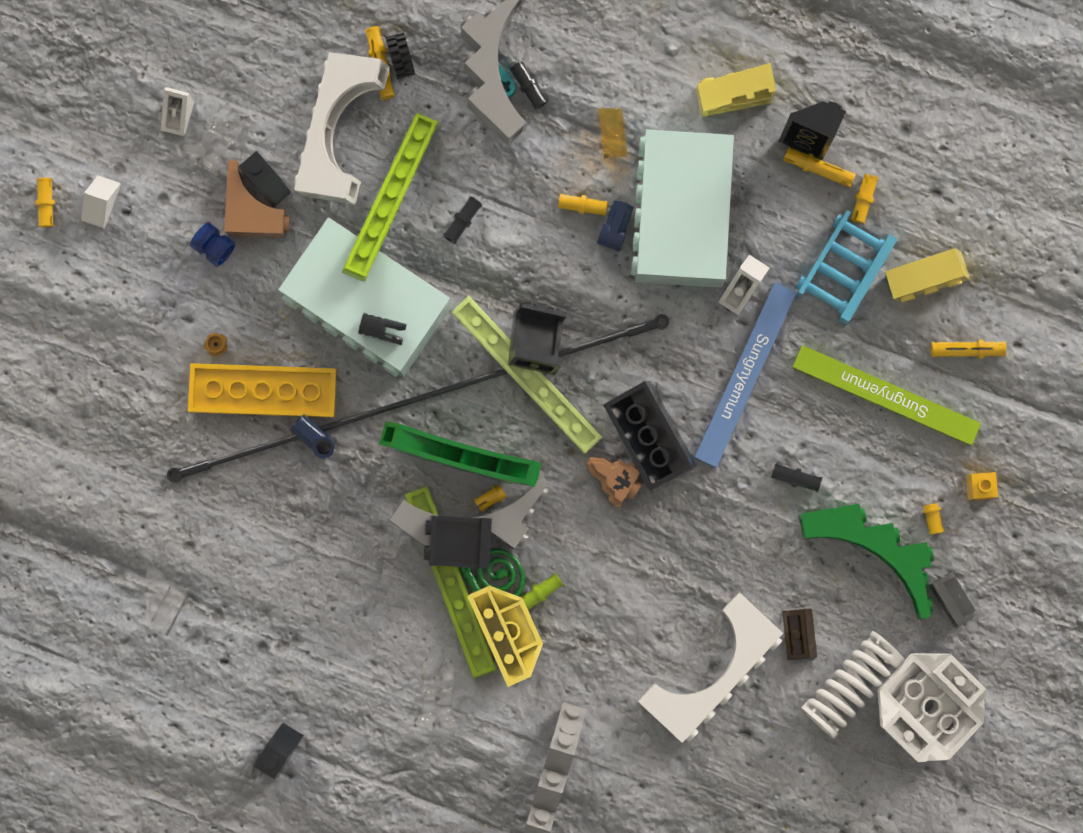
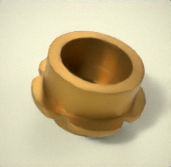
[204,333,228,356]

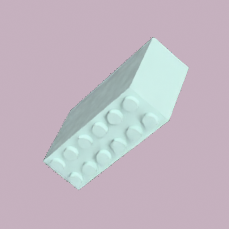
[631,129,734,288]
[278,217,452,378]

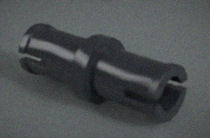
[510,61,548,110]
[443,196,482,244]
[771,463,823,493]

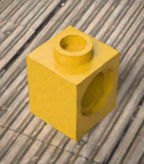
[966,472,998,501]

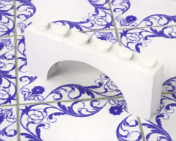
[294,52,390,205]
[637,593,783,743]

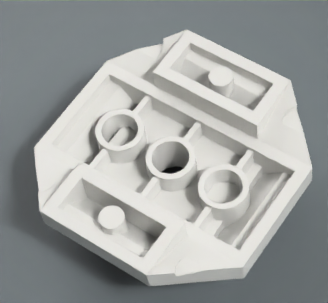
[877,653,986,762]

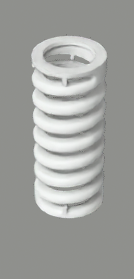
[801,631,905,739]

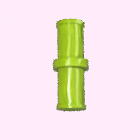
[521,573,564,610]

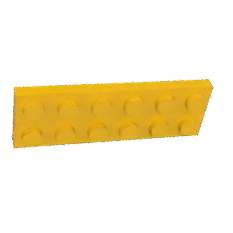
[188,363,337,418]

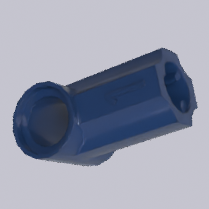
[597,200,634,252]
[289,414,335,459]

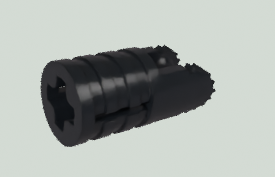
[358,313,407,345]

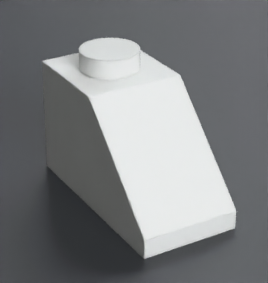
[719,255,769,315]

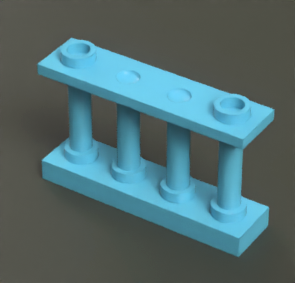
[795,210,898,325]

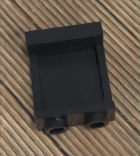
[508,302,567,375]
[424,515,492,569]

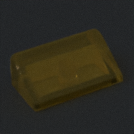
[598,108,627,159]

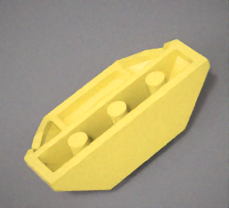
[467,586,543,687]

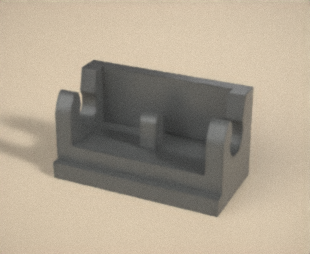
[929,571,978,627]

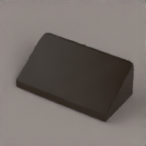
[782,609,817,660]

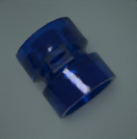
[189,222,236,268]

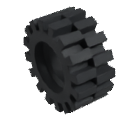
[385,32,415,80]

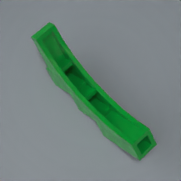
[379,421,542,487]
[798,504,934,619]

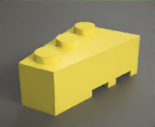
[696,63,777,117]
[885,248,970,303]

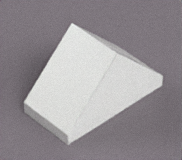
[161,88,194,136]
[81,176,121,229]

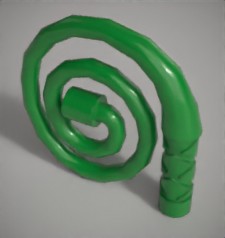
[459,548,525,597]

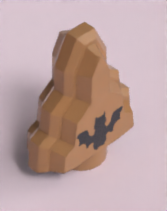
[586,457,643,509]

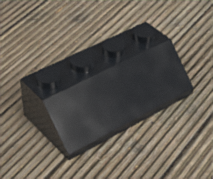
[778,101,846,160]
[603,381,697,491]

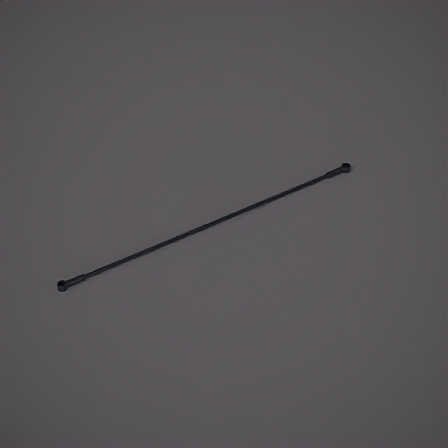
[167,314,669,483]

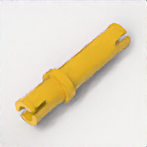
[365,26,395,100]
[783,147,856,188]
[930,340,1006,359]

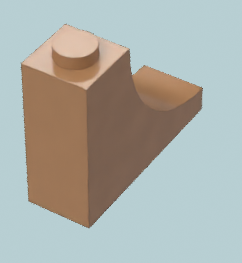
[224,160,290,238]

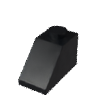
[238,151,291,208]
[253,723,304,780]

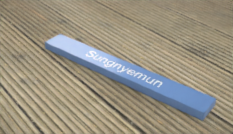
[694,283,797,468]

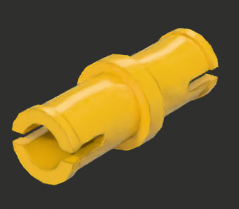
[850,174,879,224]
[35,177,55,228]
[558,194,608,216]

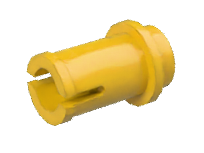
[474,485,507,512]
[922,503,945,535]

